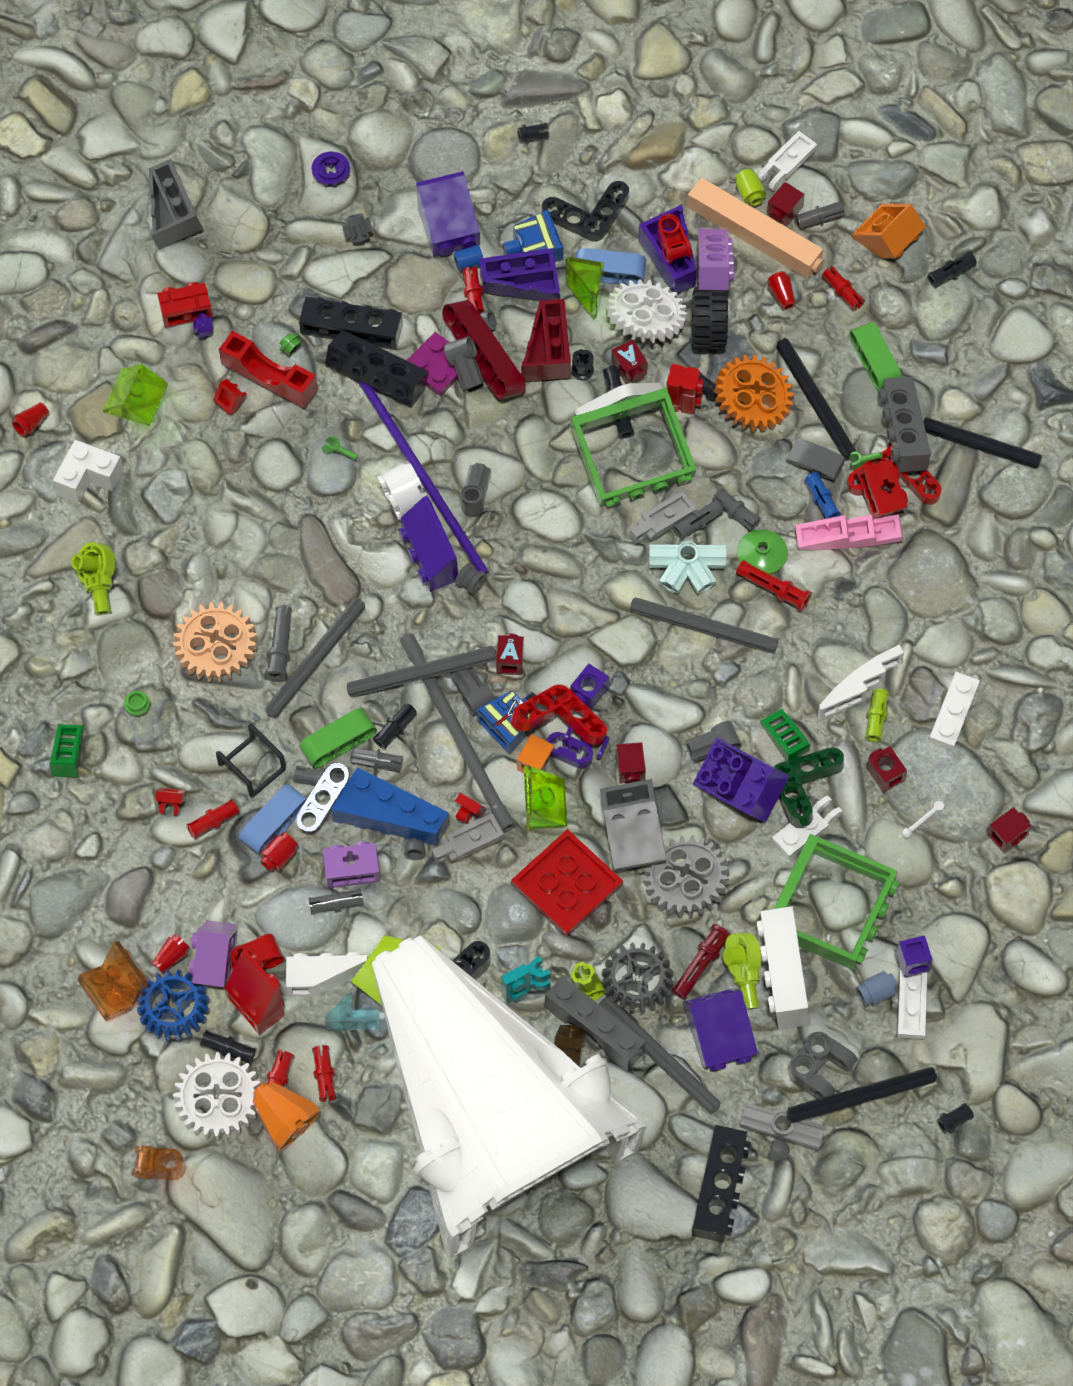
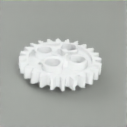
[606,279,687,343]
[173,1052,260,1140]

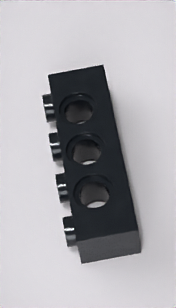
[299,296,403,350]
[325,330,429,405]
[692,1125,751,1243]

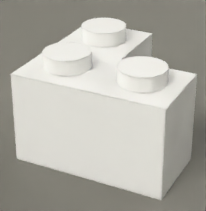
[53,440,123,503]

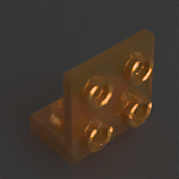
[77,941,146,1021]

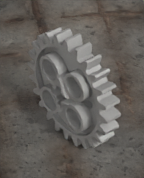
[643,835,730,917]

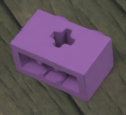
[323,842,380,889]

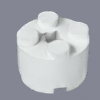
[377,461,427,521]

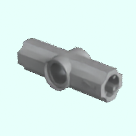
[740,1103,826,1151]

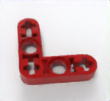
[847,445,942,505]
[510,684,607,745]

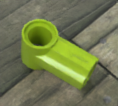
[571,961,605,1001]

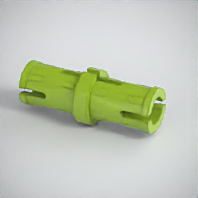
[865,689,889,742]

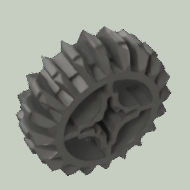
[602,942,674,1014]

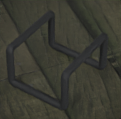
[216,724,286,797]

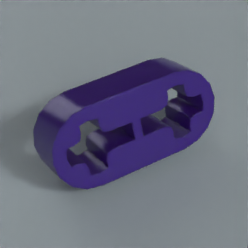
[546,732,593,769]

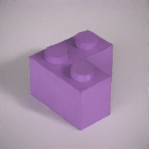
[189,920,238,987]

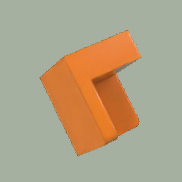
[517,734,554,781]

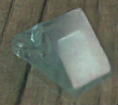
[325,991,380,1031]

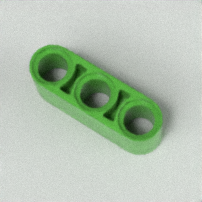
[849,322,902,391]
[299,708,377,768]

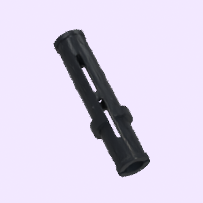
[603,366,634,439]

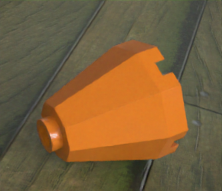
[252,1082,320,1152]

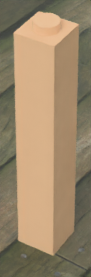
[687,177,824,279]

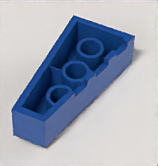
[331,767,450,846]

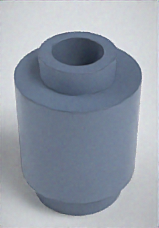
[856,971,898,1006]

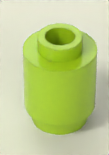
[735,169,766,206]

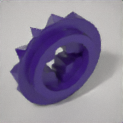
[311,151,350,187]

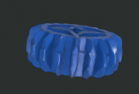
[137,970,210,1041]

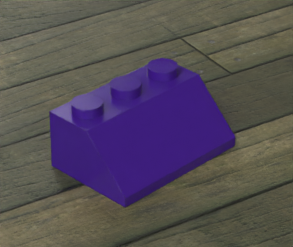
[398,495,458,592]

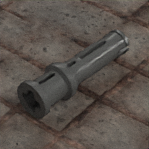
[264,605,292,682]

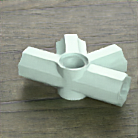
[649,541,726,594]

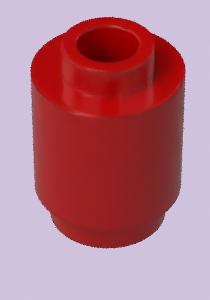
[260,832,298,871]

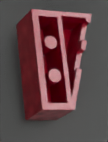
[521,299,571,381]

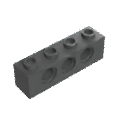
[878,377,931,472]

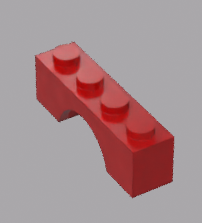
[219,330,318,408]

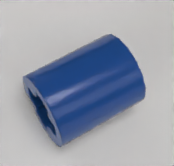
[453,245,483,272]

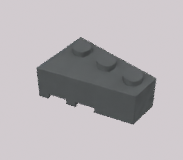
[149,159,203,249]

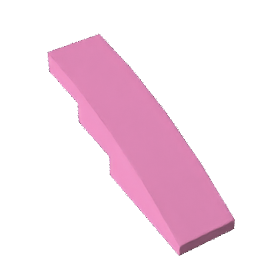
[796,514,903,550]

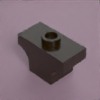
[554,1024,586,1067]

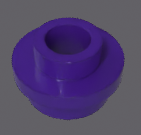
[193,313,212,338]

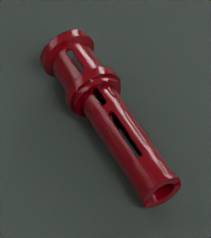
[671,924,731,1000]

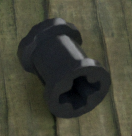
[572,349,594,381]

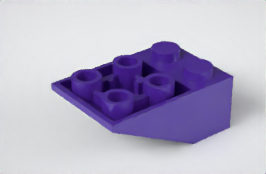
[693,737,790,822]

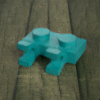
[501,956,551,1004]

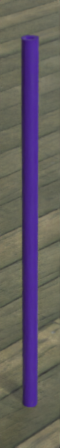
[359,381,489,574]

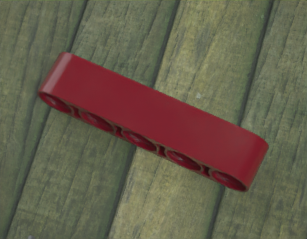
[442,300,526,399]

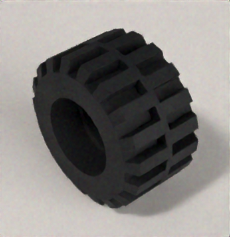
[692,287,728,349]

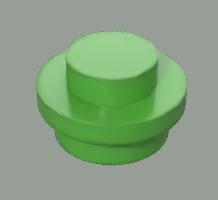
[279,333,302,356]
[124,691,150,716]

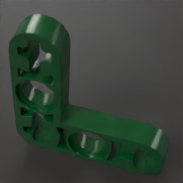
[774,747,844,827]

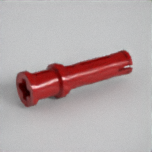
[736,560,812,612]

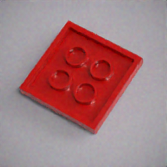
[511,829,623,937]

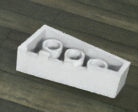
[757,906,811,1030]

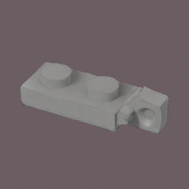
[630,491,697,544]
[432,813,505,864]

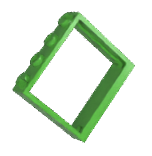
[570,388,697,507]
[774,834,899,971]

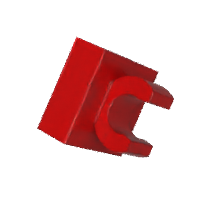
[213,379,247,415]
[155,788,186,815]
[455,792,487,824]

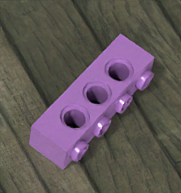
[697,228,734,290]

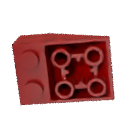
[224,949,285,1036]

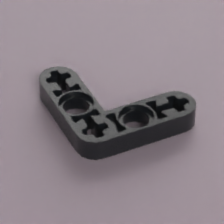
[542,181,629,242]

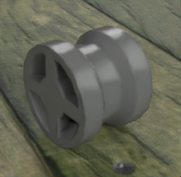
[455,563,487,595]

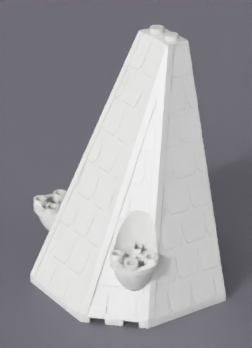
[372,936,646,1259]

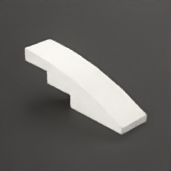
[817,644,904,720]

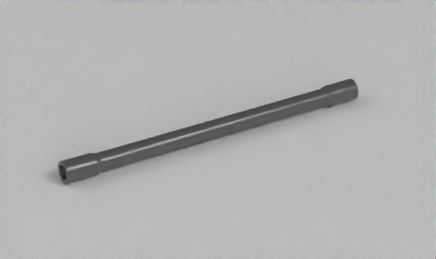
[400,633,515,833]

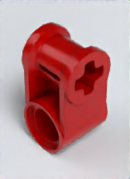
[657,214,692,264]
[231,934,284,970]

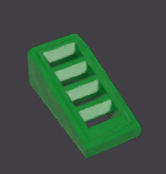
[760,709,810,761]
[49,724,84,778]

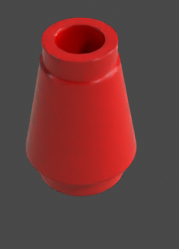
[768,271,796,310]
[12,402,49,436]
[151,934,190,973]

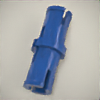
[804,472,841,519]

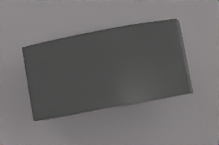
[786,438,846,480]

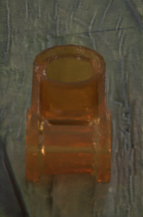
[131,1145,186,1180]

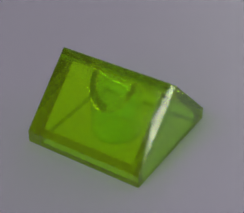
[566,257,604,320]
[103,363,168,426]
[524,765,567,830]

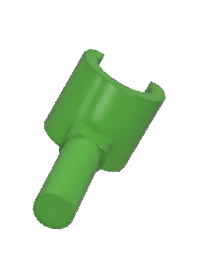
[321,436,357,460]
[849,452,882,471]

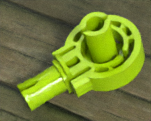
[71,542,115,615]
[723,932,765,1010]

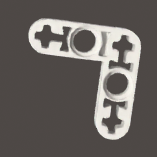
[575,383,663,415]

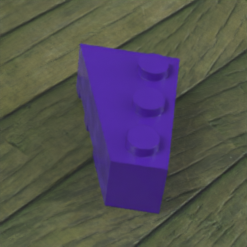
[639,204,697,294]
[479,248,560,301]

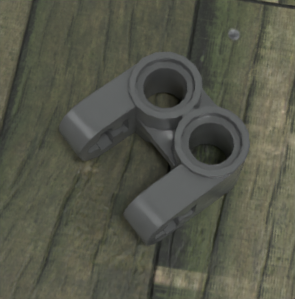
[789,1032,858,1099]

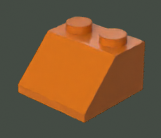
[852,204,926,259]

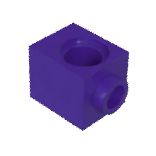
[570,663,610,710]
[897,935,933,977]

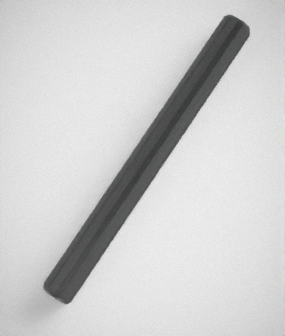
[265,597,365,718]
[630,597,778,653]
[347,646,497,697]
[599,996,721,1114]

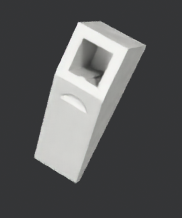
[286,952,367,996]

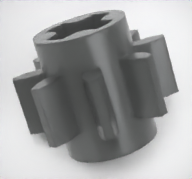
[342,213,373,243]

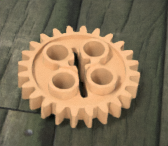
[173,602,257,682]

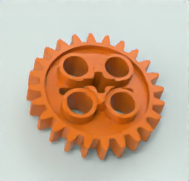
[713,354,794,432]

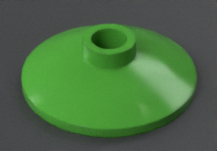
[737,529,788,575]

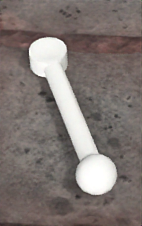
[901,801,944,838]

